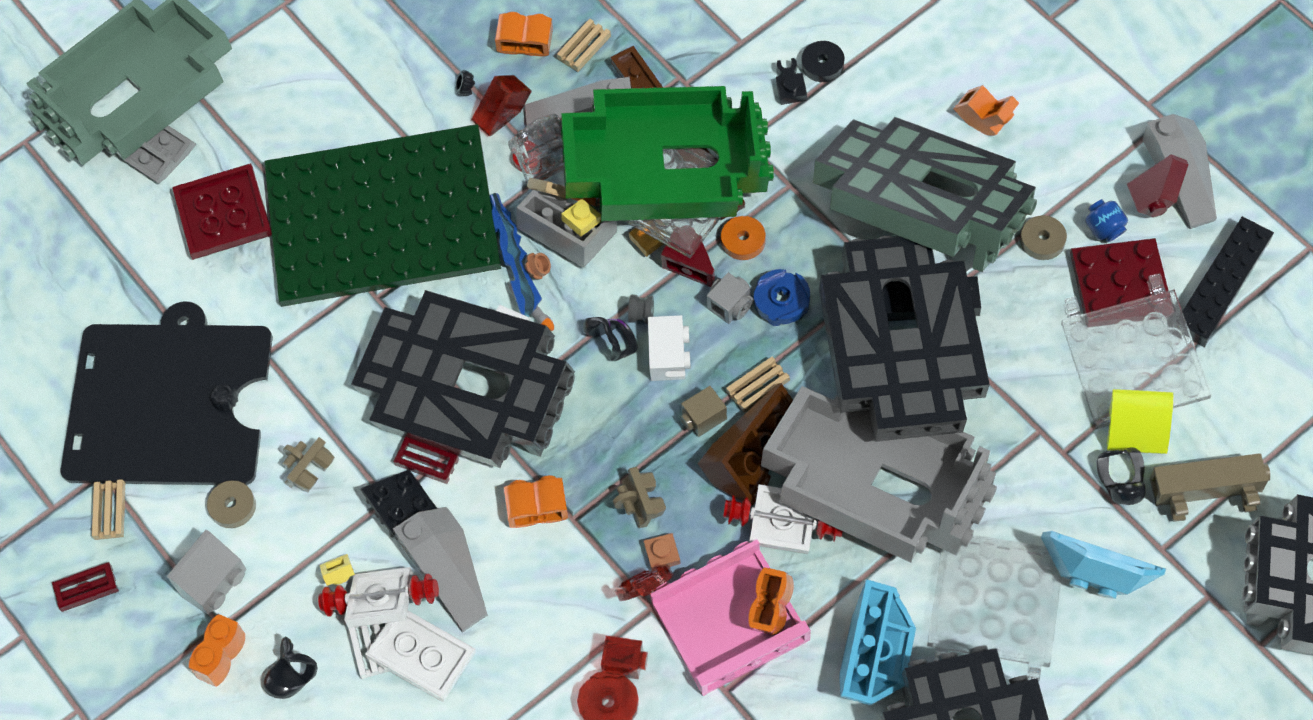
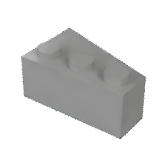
[516,190,617,268]

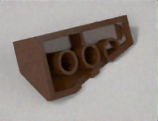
[698,383,793,505]

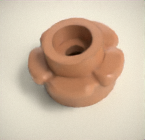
[525,253,551,280]

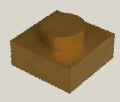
[629,219,668,257]

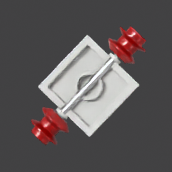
[723,484,843,554]
[318,567,439,628]

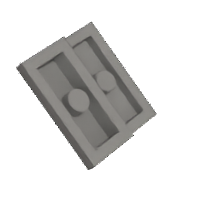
[117,125,196,183]

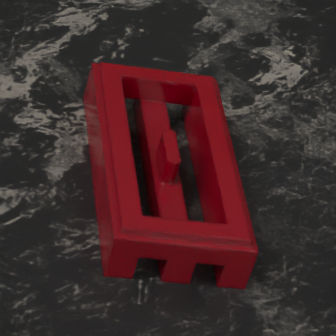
[393,437,459,484]
[52,562,119,612]

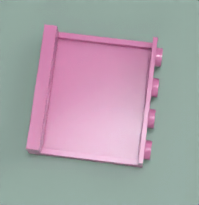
[650,540,811,696]

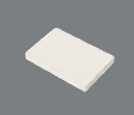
[365,611,476,702]

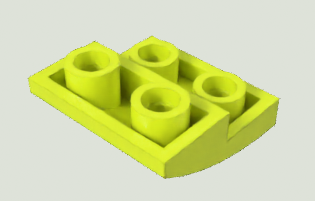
[1107,389,1174,454]

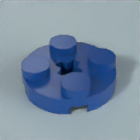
[754,269,810,326]

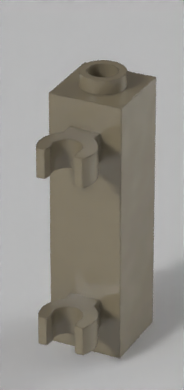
[1150,453,1270,522]

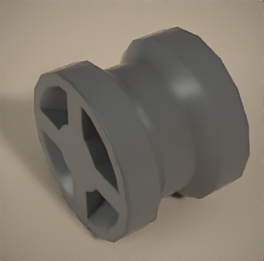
[628,294,654,324]

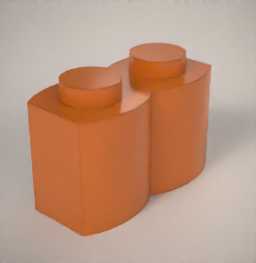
[495,12,553,56]
[504,475,568,528]
[749,567,794,635]
[189,614,245,687]

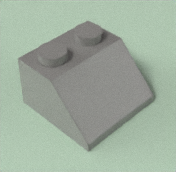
[167,530,247,616]

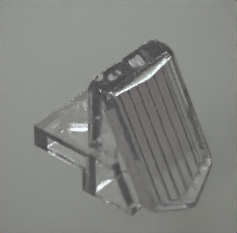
[508,114,564,184]

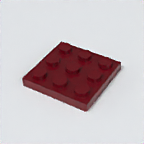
[172,163,272,260]
[1070,238,1174,328]

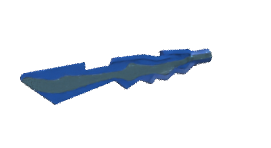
[490,193,542,317]

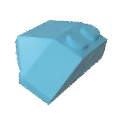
[1041,531,1166,599]
[839,579,916,705]

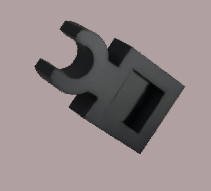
[776,58,807,105]

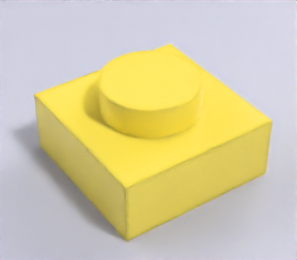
[561,199,601,237]
[320,554,355,586]

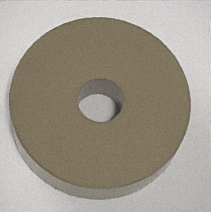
[1020,215,1067,260]
[207,481,256,528]

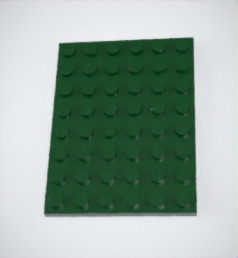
[264,124,501,307]

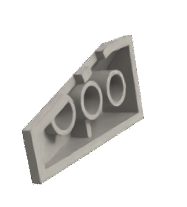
[525,77,631,135]
[1143,114,1217,229]
[393,507,488,632]

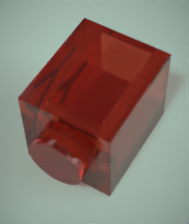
[601,636,648,679]

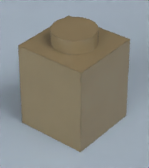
[680,386,727,437]

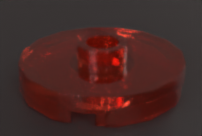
[614,564,673,601]
[577,670,639,720]

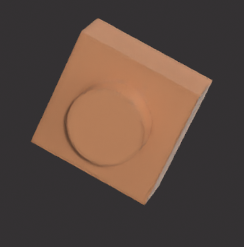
[644,533,681,572]

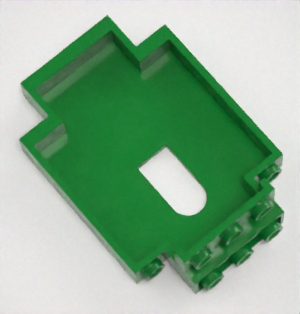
[561,86,774,221]

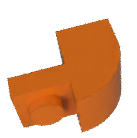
[953,85,1019,136]

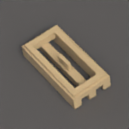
[557,19,611,72]
[527,178,565,198]
[726,356,790,413]
[92,480,126,540]

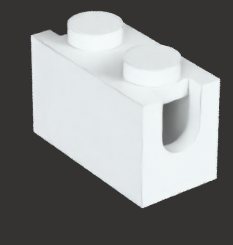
[648,315,691,381]

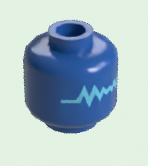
[1085,199,1128,243]

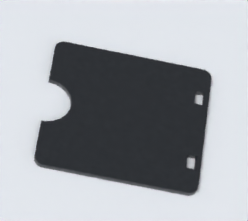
[60,324,273,485]

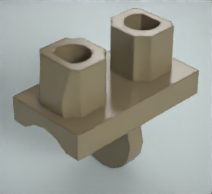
[282,437,335,492]
[613,467,666,528]

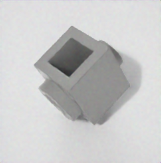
[707,272,754,324]

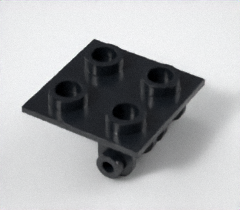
[360,470,438,540]

